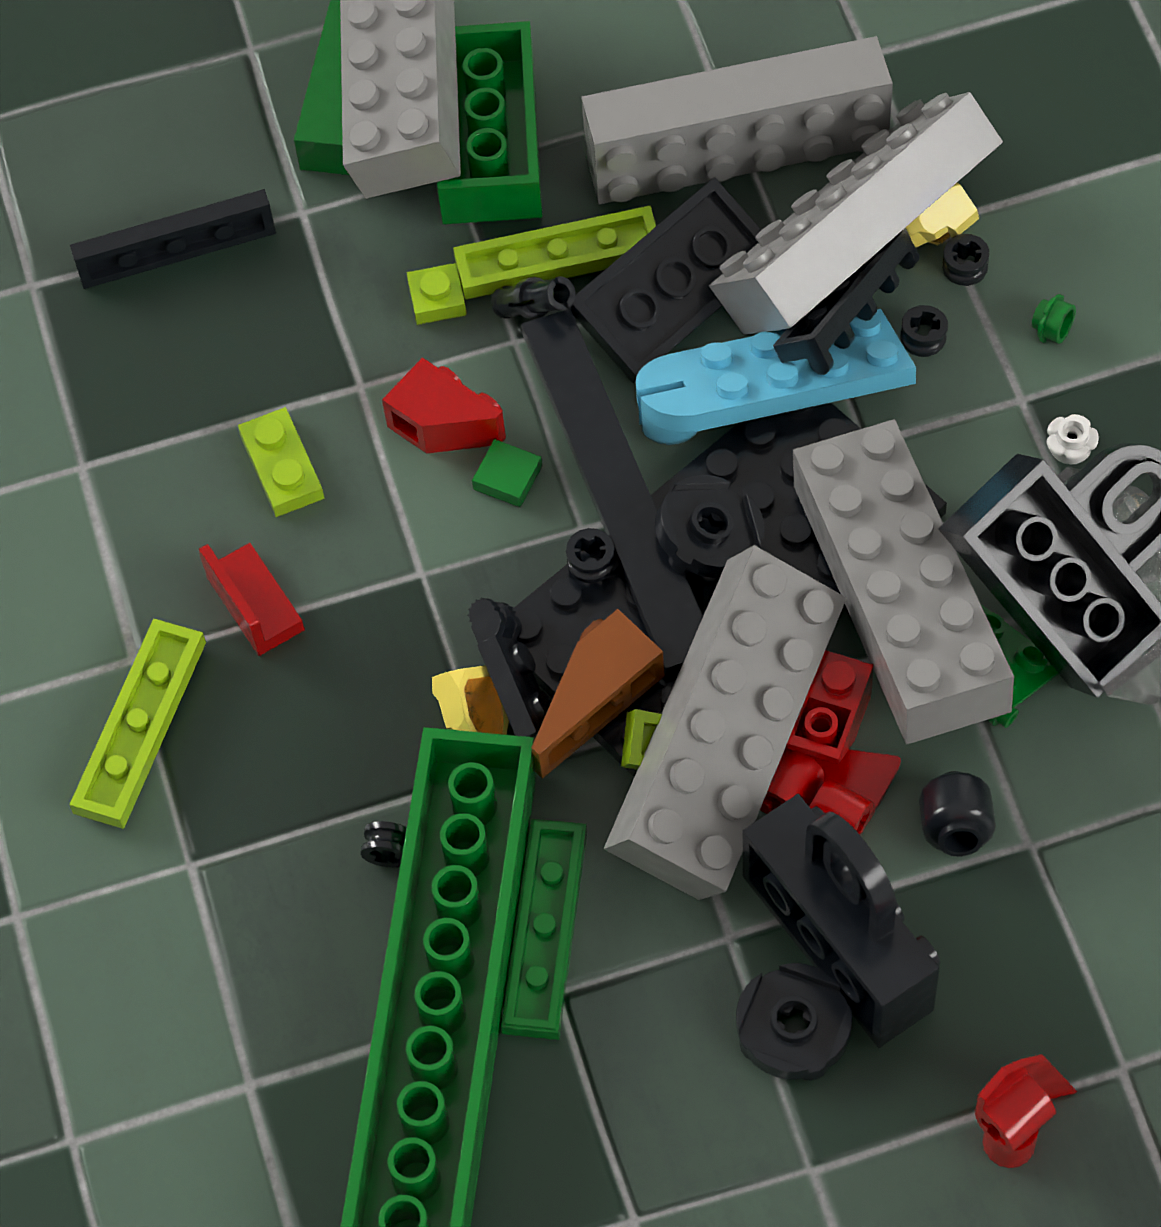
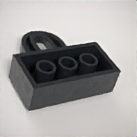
[938,443,1161,698]
[742,794,940,1048]

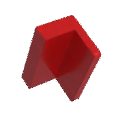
[198,543,305,656]

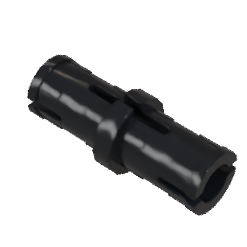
[491,276,575,319]

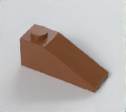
[531,609,665,779]

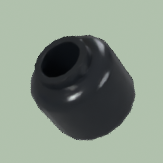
[919,771,996,857]

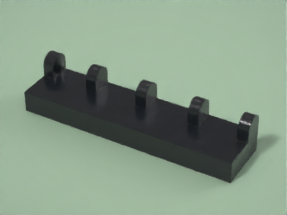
[70,189,276,289]
[773,228,919,375]

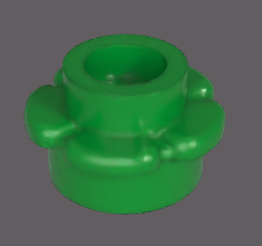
[1032,294,1076,344]

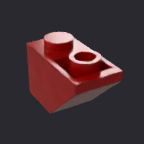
[382,357,506,454]
[785,650,874,764]

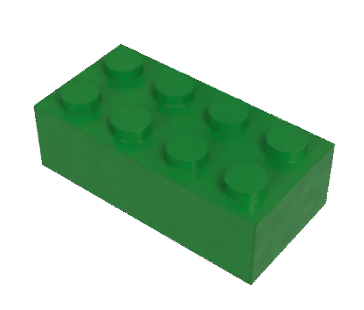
[437,21,543,225]

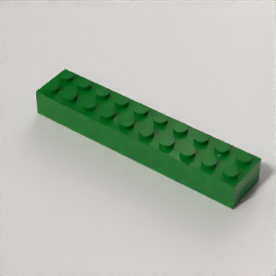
[341,727,537,1227]

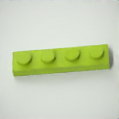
[453,206,656,300]
[69,618,206,829]

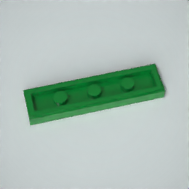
[501,819,587,1040]

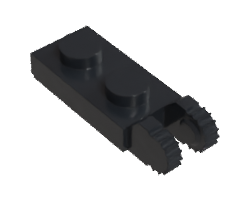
[467,597,551,740]

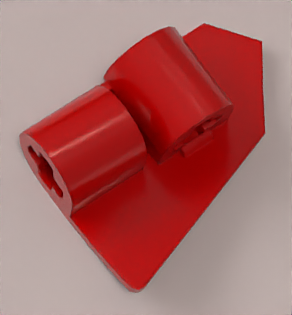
[760,748,901,836]
[975,1054,1077,1168]

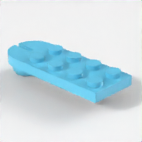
[636,309,916,445]

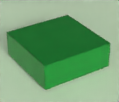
[472,439,543,507]

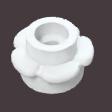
[1046,414,1099,464]

